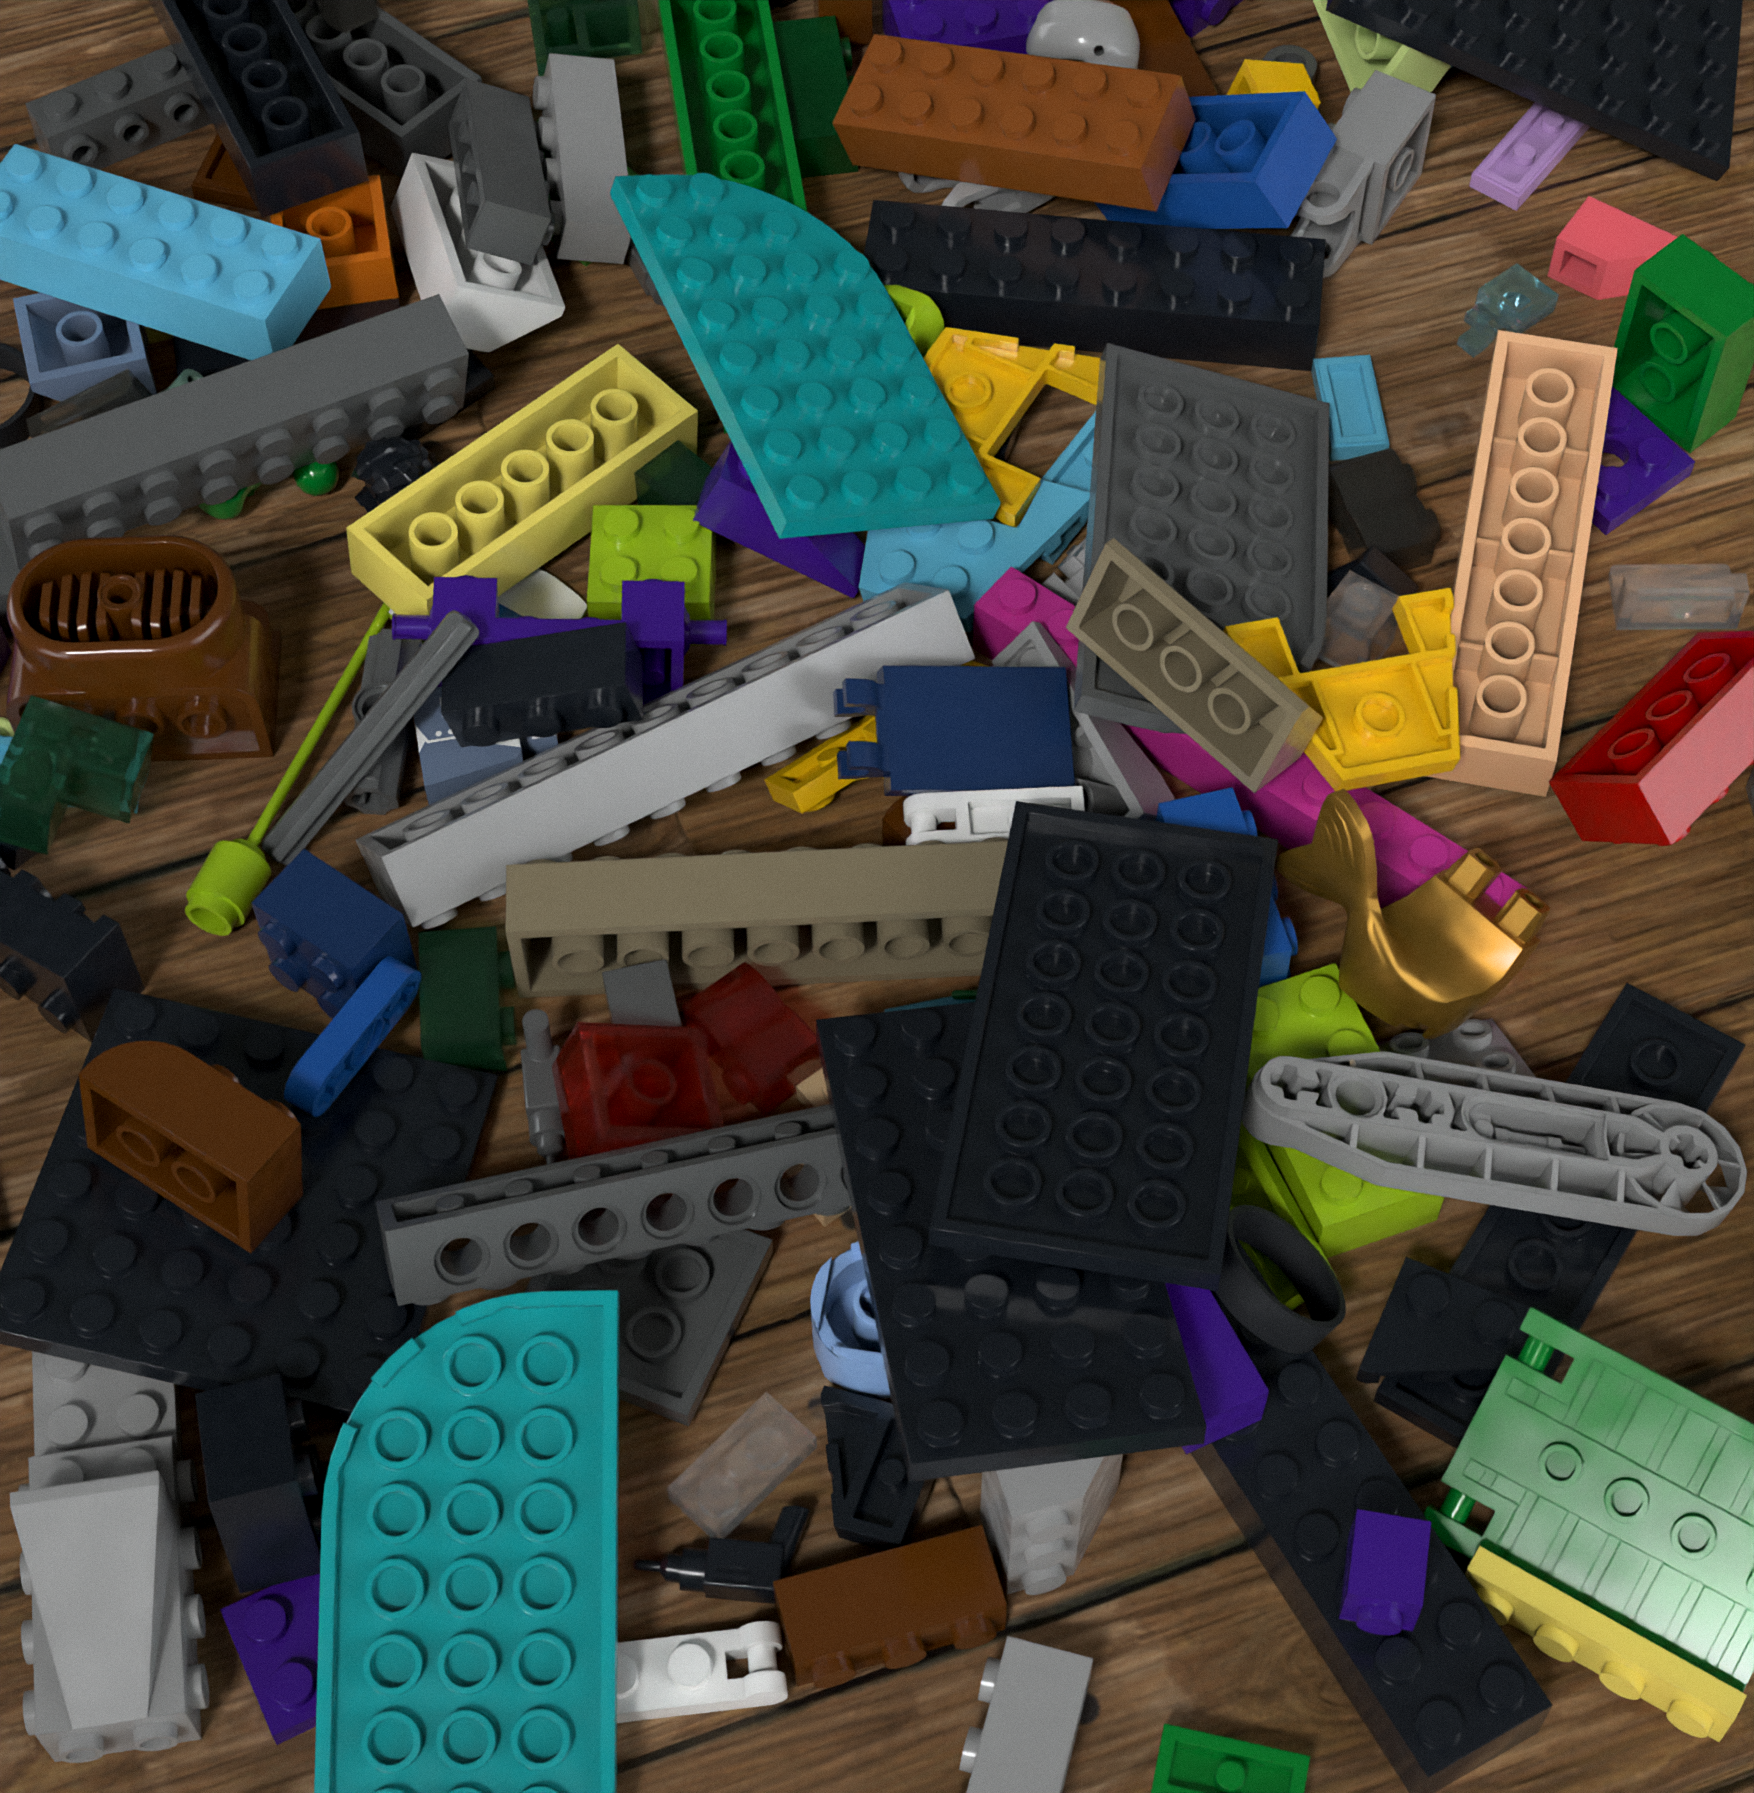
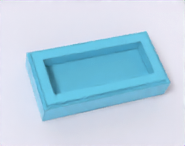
[1311,355,1390,461]

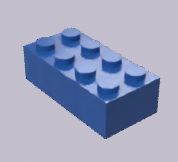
[1094,91,1337,229]

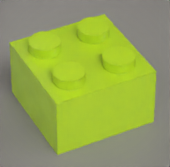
[587,505,717,645]

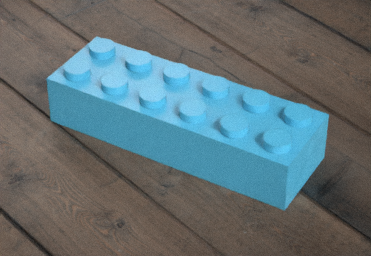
[0,144,331,360]

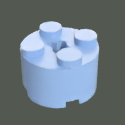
[810,1241,891,1398]

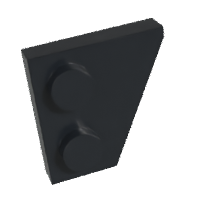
[821,1385,934,1551]

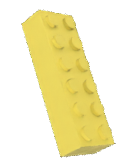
[346,344,698,615]

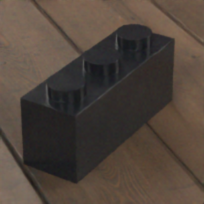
[441,622,643,747]

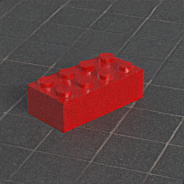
[1548,630,1754,846]

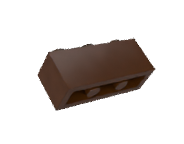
[773,1525,1007,1688]

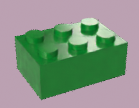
[1612,234,1754,453]

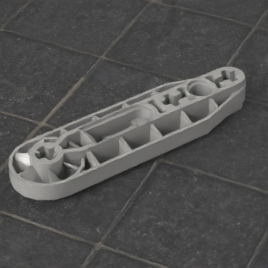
[1242,1051,1747,1236]

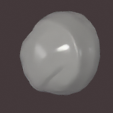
[1026,0,1140,69]

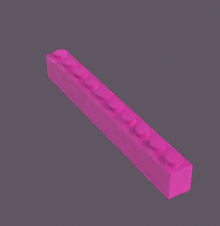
[973,566,1527,908]

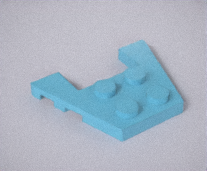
[859,480,1090,633]

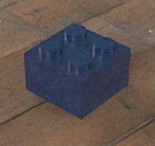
[252,849,417,1019]

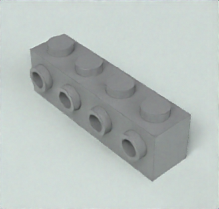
[533,53,631,264]

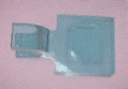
[1457,263,1559,358]

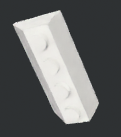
[391,153,565,352]

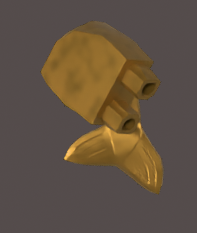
[1275,788,1550,1039]

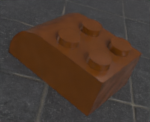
[78,1041,303,1253]

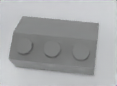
[980,1454,1123,1595]

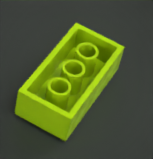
[1245,963,1444,1259]

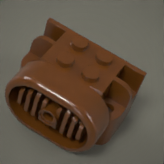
[6,535,282,762]

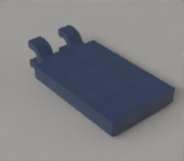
[833,665,1075,796]

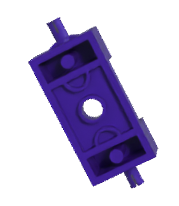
[392,575,727,705]

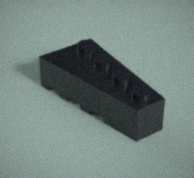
[0,858,145,1043]

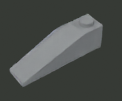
[992,621,1175,821]

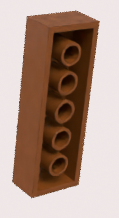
[833,34,1196,211]

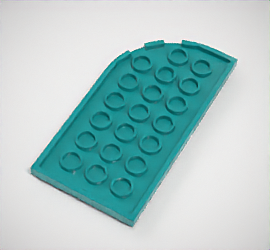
[610,173,1001,539]
[314,1290,620,1793]

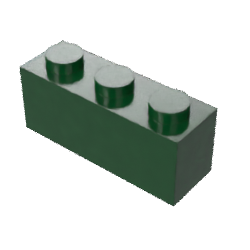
[772,15,858,178]

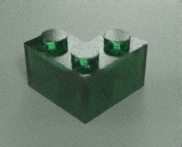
[527,0,643,76]
[0,695,154,855]

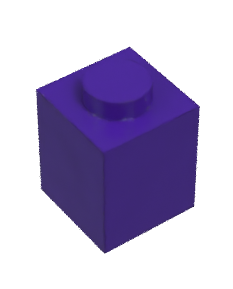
[1339,1509,1431,1635]

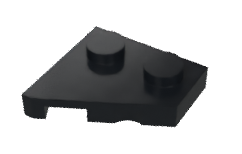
[1356,1257,1530,1384]

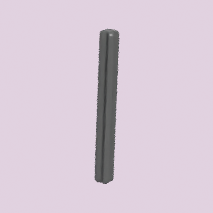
[261,610,480,866]

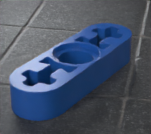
[284,956,421,1117]

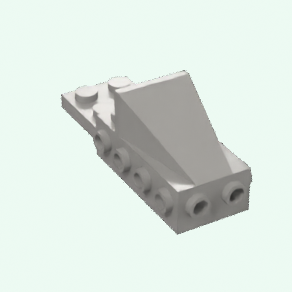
[10,1351,209,1763]

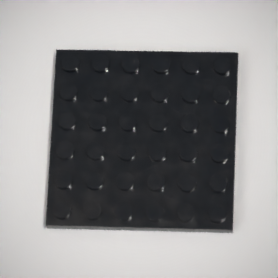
[0,988,498,1423]

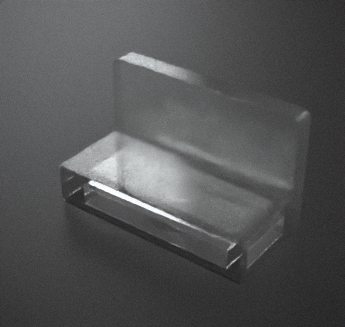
[1608,564,1750,630]

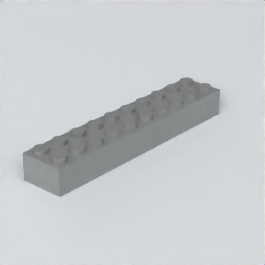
[355,582,975,929]

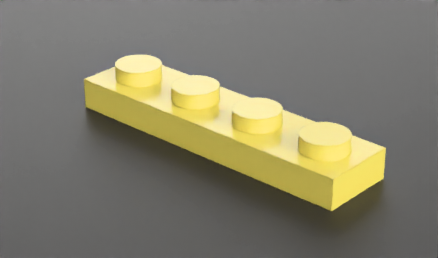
[1464,1546,1747,1742]

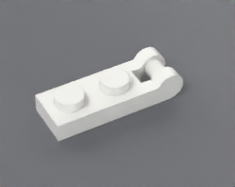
[903,786,1085,846]
[617,1621,788,1723]

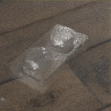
[667,1392,817,1538]

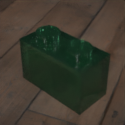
[418,926,518,1072]

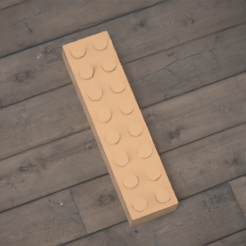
[1426,330,1618,797]

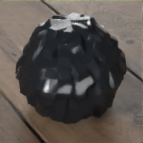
[351,437,441,513]

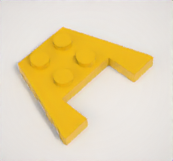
[923,327,1100,527]
[1223,588,1460,792]

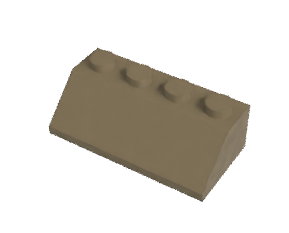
[1066,538,1323,793]

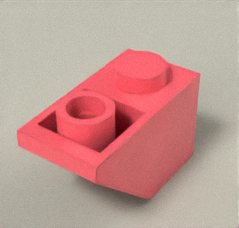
[1547,196,1677,300]

